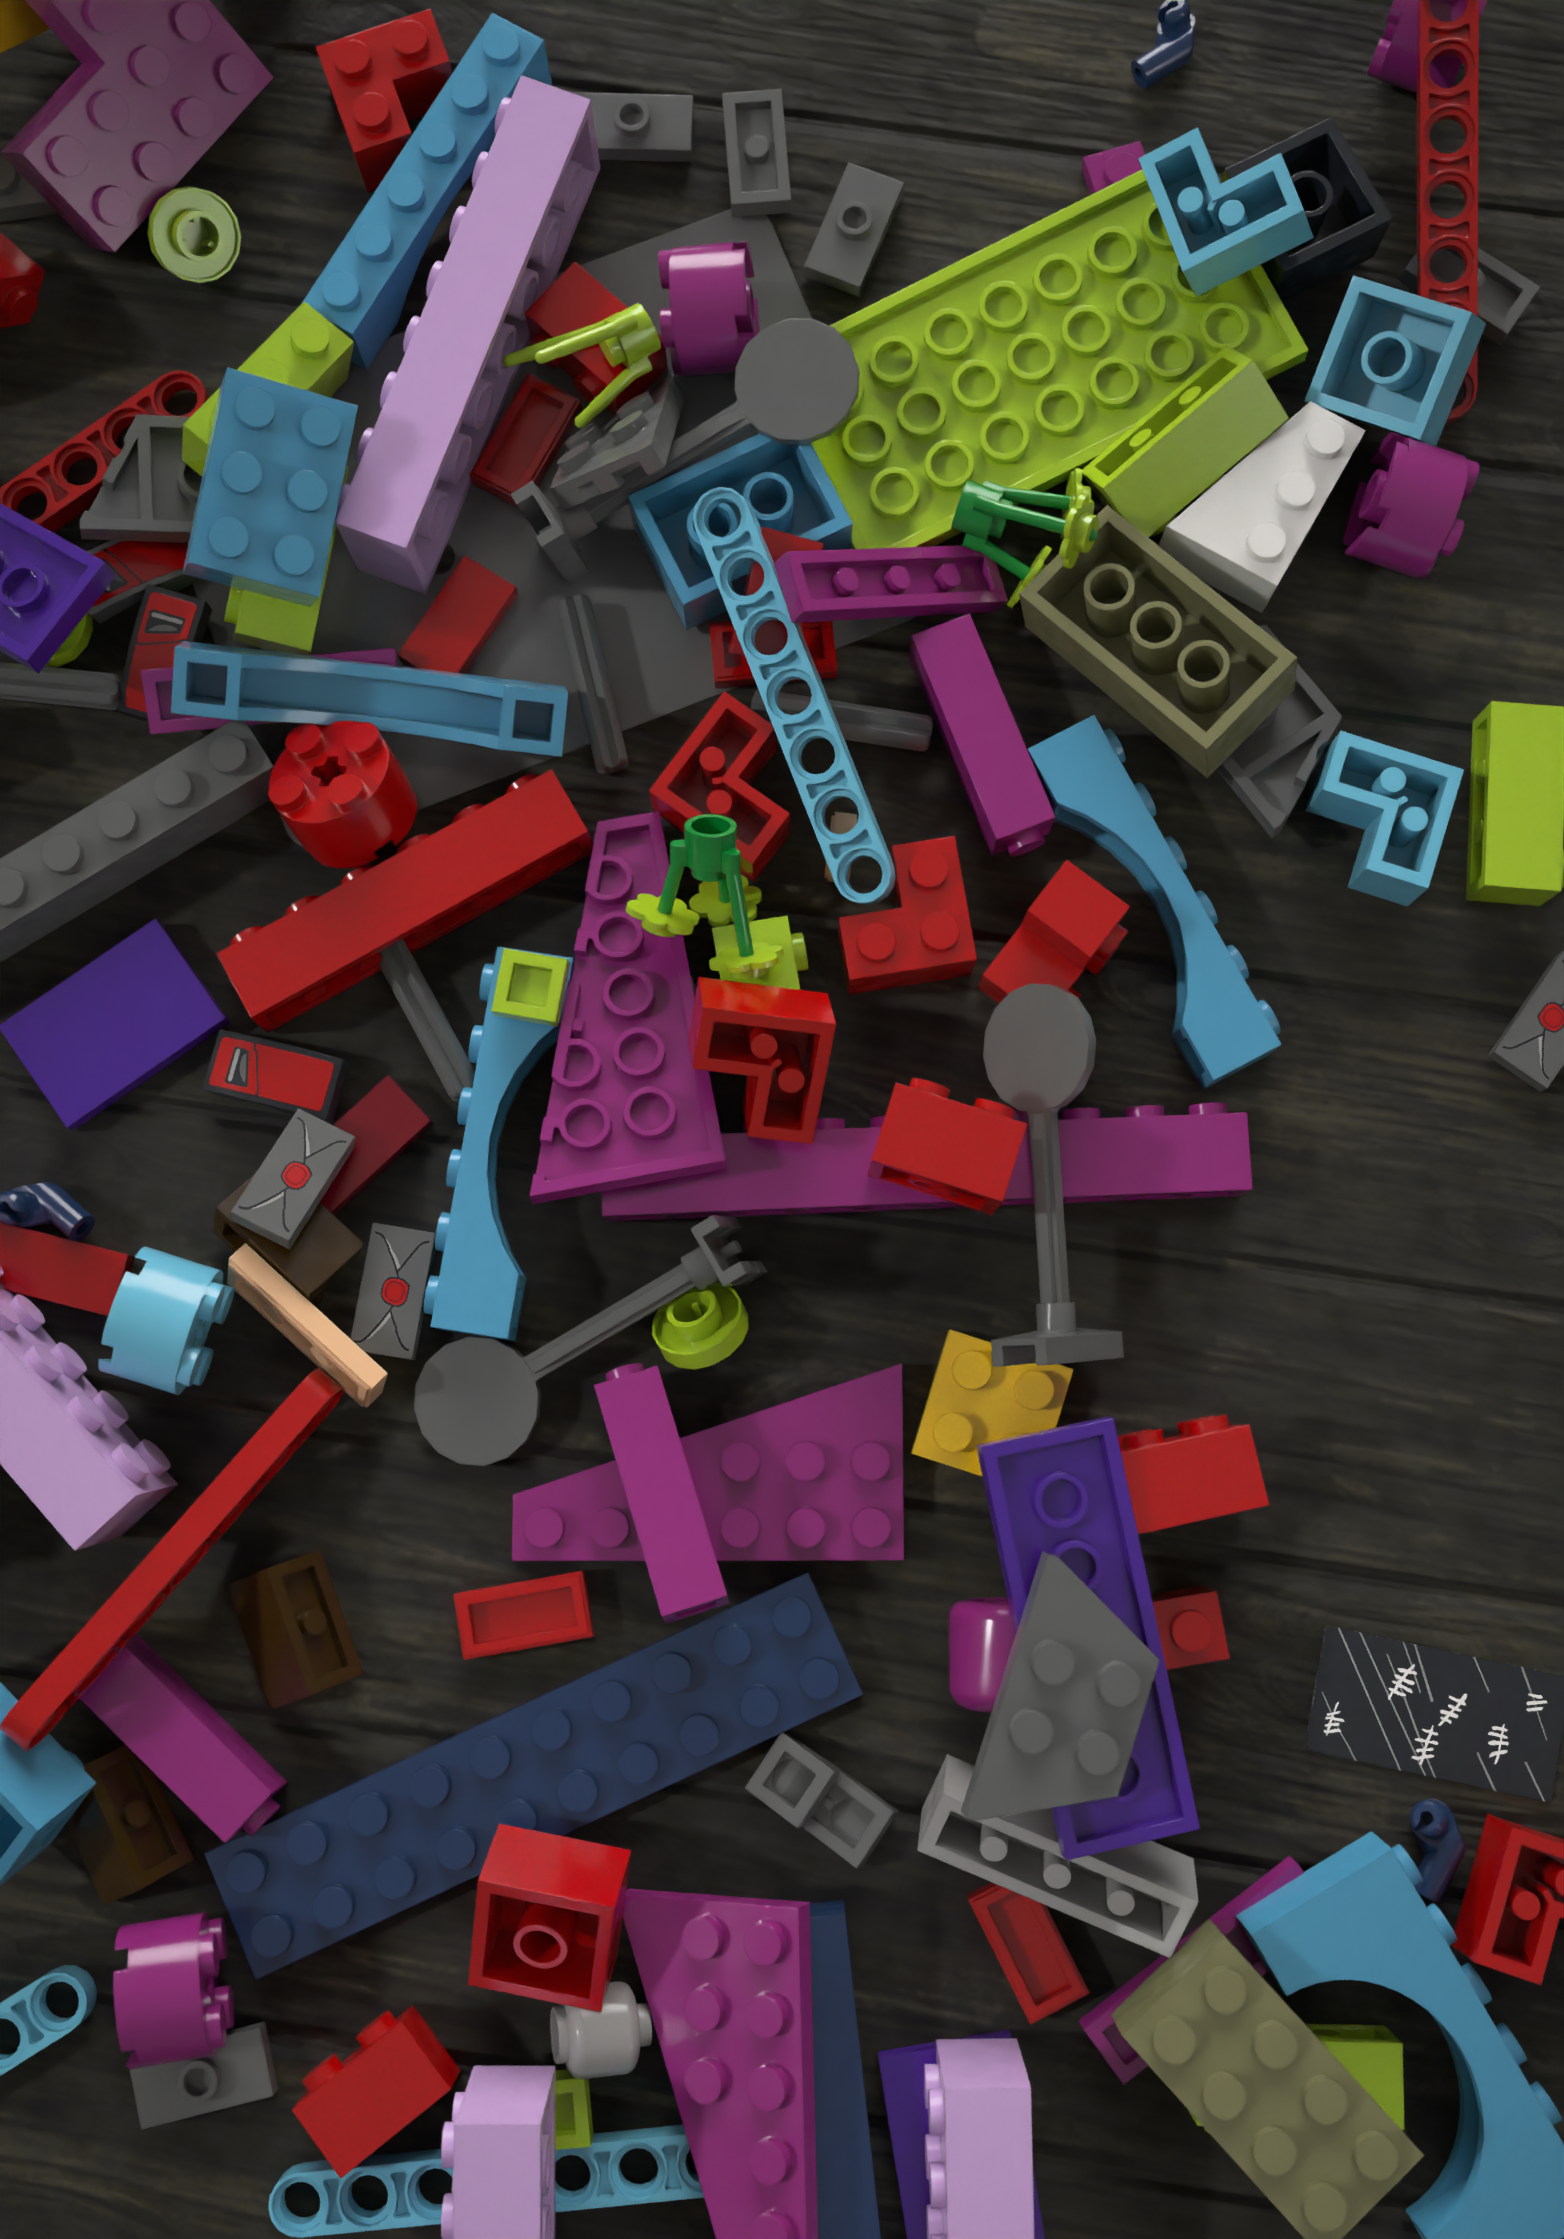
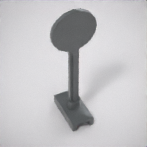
[511,318,860,585]
[983,983,1124,1367]
[414,1215,767,1466]

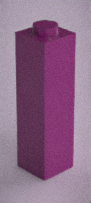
[908,613,1055,856]
[594,1363,729,1624]
[80,1634,287,1843]

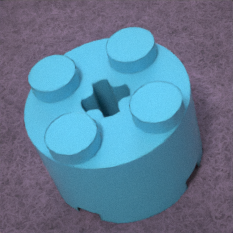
[98,1247,235,1395]

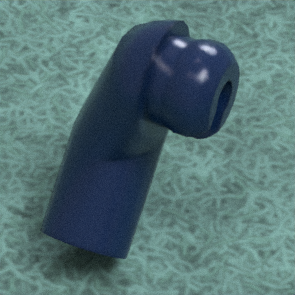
[1131,0,1196,89]
[0,1182,95,1241]
[1410,1799,1466,1904]

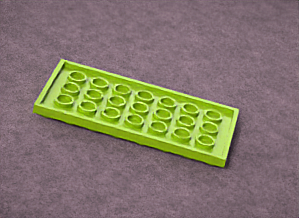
[811,169,1309,549]

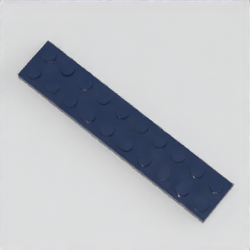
[205,1571,863,1980]

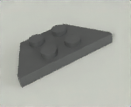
[550,374,686,511]
[80,414,202,543]
[1216,625,1342,838]
[961,1551,1159,1821]

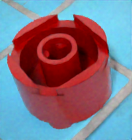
[268,720,418,869]

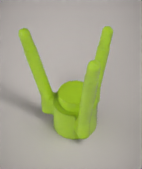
[503,303,661,428]

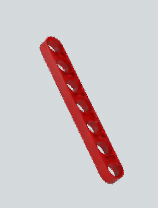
[1417,0,1479,423]
[0,370,210,533]
[0,1368,345,1752]

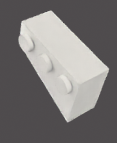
[1159,401,1366,613]

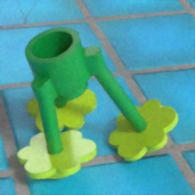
[951,468,1099,608]
[626,814,784,980]

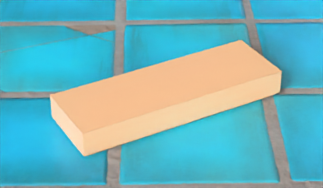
[227,1243,388,1408]

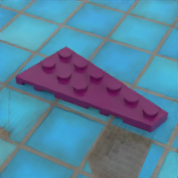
[530,811,727,1204]
[512,1363,904,1561]
[623,1889,818,2239]

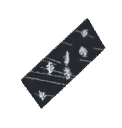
[1305,1626,1564,1802]

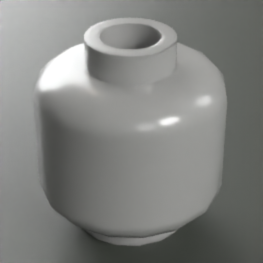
[550,1982,652,2079]

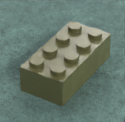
[1019,505,1297,778]
[1111,1919,1424,2239]

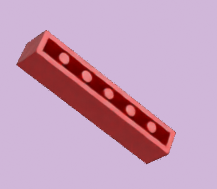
[216,769,593,1033]

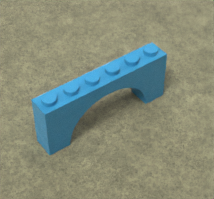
[1236,1831,1564,2239]

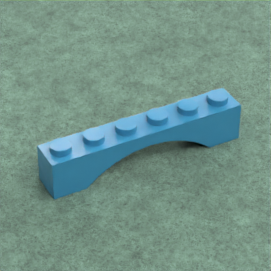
[302,13,552,370]
[171,641,568,757]
[1027,715,1281,1090]
[424,947,574,1342]

